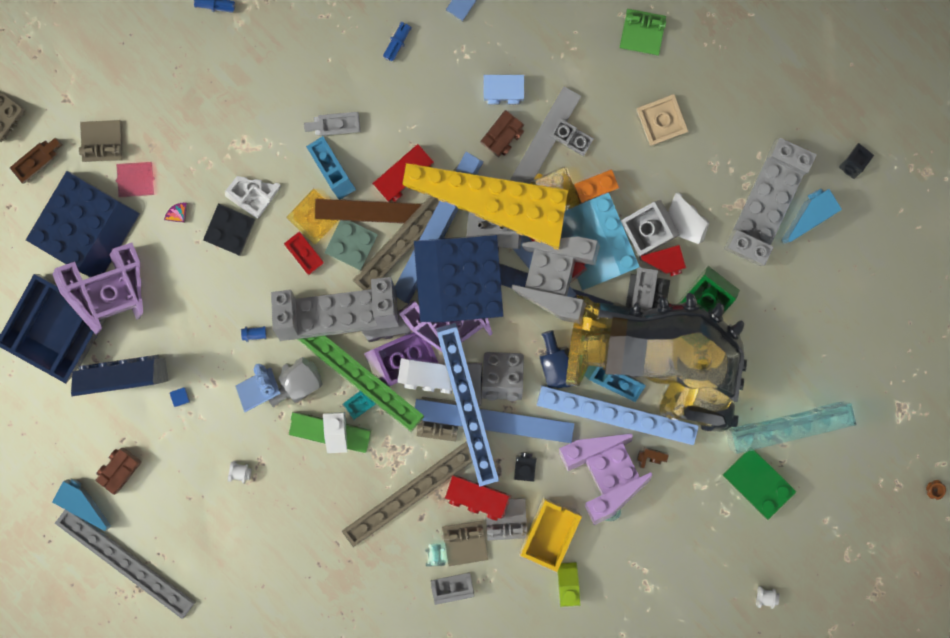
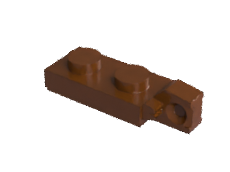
[10,138,63,184]

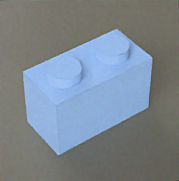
[484,75,524,105]

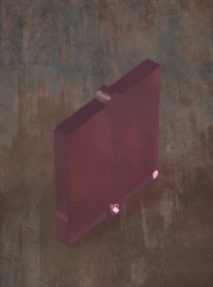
[115,162,155,197]

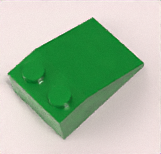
[678,266,740,341]
[722,447,796,520]

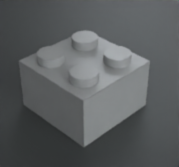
[621,200,680,256]

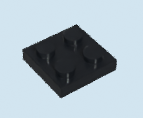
[203,203,256,256]

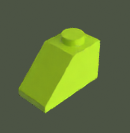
[557,562,581,607]

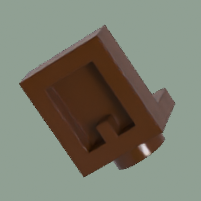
[637,447,669,469]

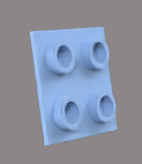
[236,364,281,412]

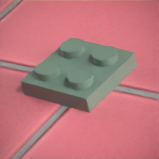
[325,220,378,270]

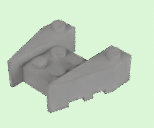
[512,236,600,324]

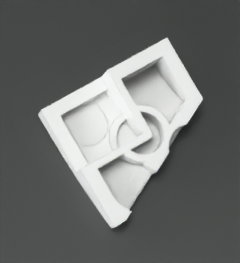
[225,176,281,219]
[668,192,709,244]

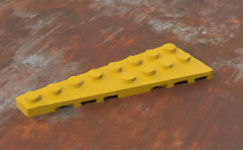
[403,163,568,250]

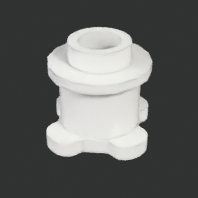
[228,461,252,484]
[756,586,779,609]

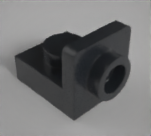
[839,143,874,179]
[514,452,537,482]

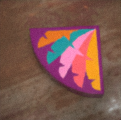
[164,202,187,223]

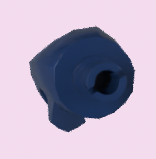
[539,330,581,389]

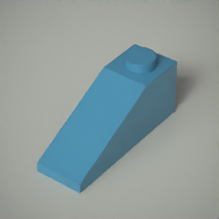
[306,136,356,200]
[580,354,646,402]
[52,478,111,531]

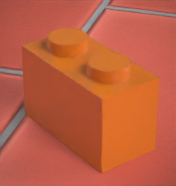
[573,169,619,204]

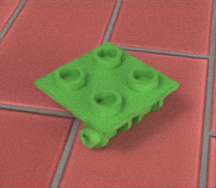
[620,9,666,56]

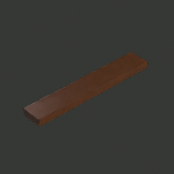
[314,199,422,224]

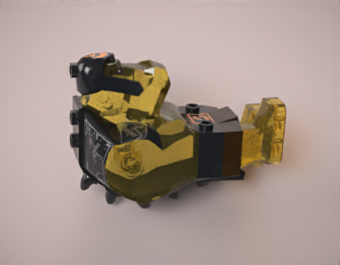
[566,293,747,432]

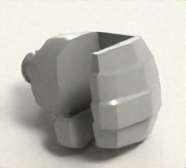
[268,357,323,407]

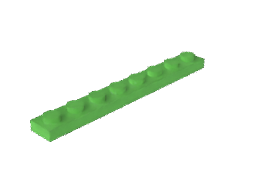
[296,336,424,432]

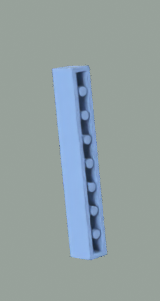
[436,323,499,487]
[536,385,699,445]

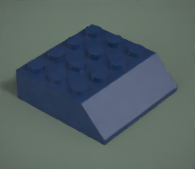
[26,171,141,278]
[413,234,504,322]
[0,274,107,384]
[71,354,169,397]

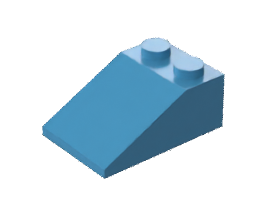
[781,188,842,244]

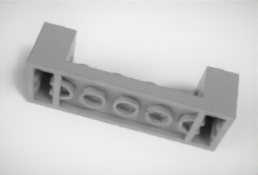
[724,138,816,266]
[271,277,399,341]

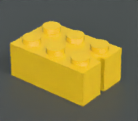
[519,497,582,572]

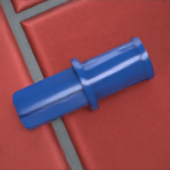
[194,0,235,13]
[383,22,412,62]

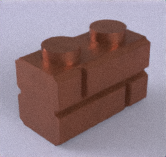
[480,110,524,157]
[96,447,142,495]

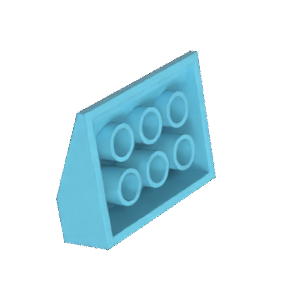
[561,192,639,291]

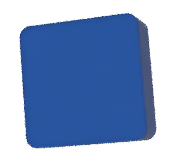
[169,387,190,407]

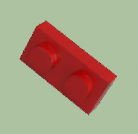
[284,231,324,275]

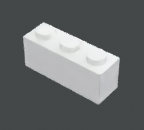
[398,358,453,394]

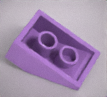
[364,332,438,387]

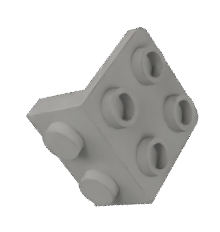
[482,352,524,401]

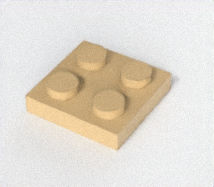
[636,94,688,146]

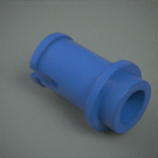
[241,326,267,342]

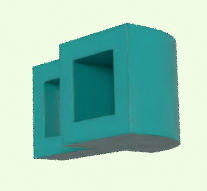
[342,391,376,420]

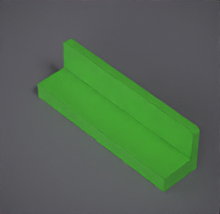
[289,411,372,453]

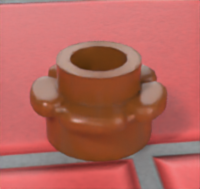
[926,480,946,500]

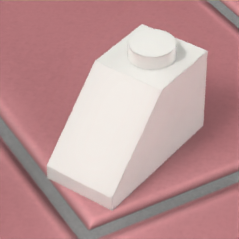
[323,412,348,453]

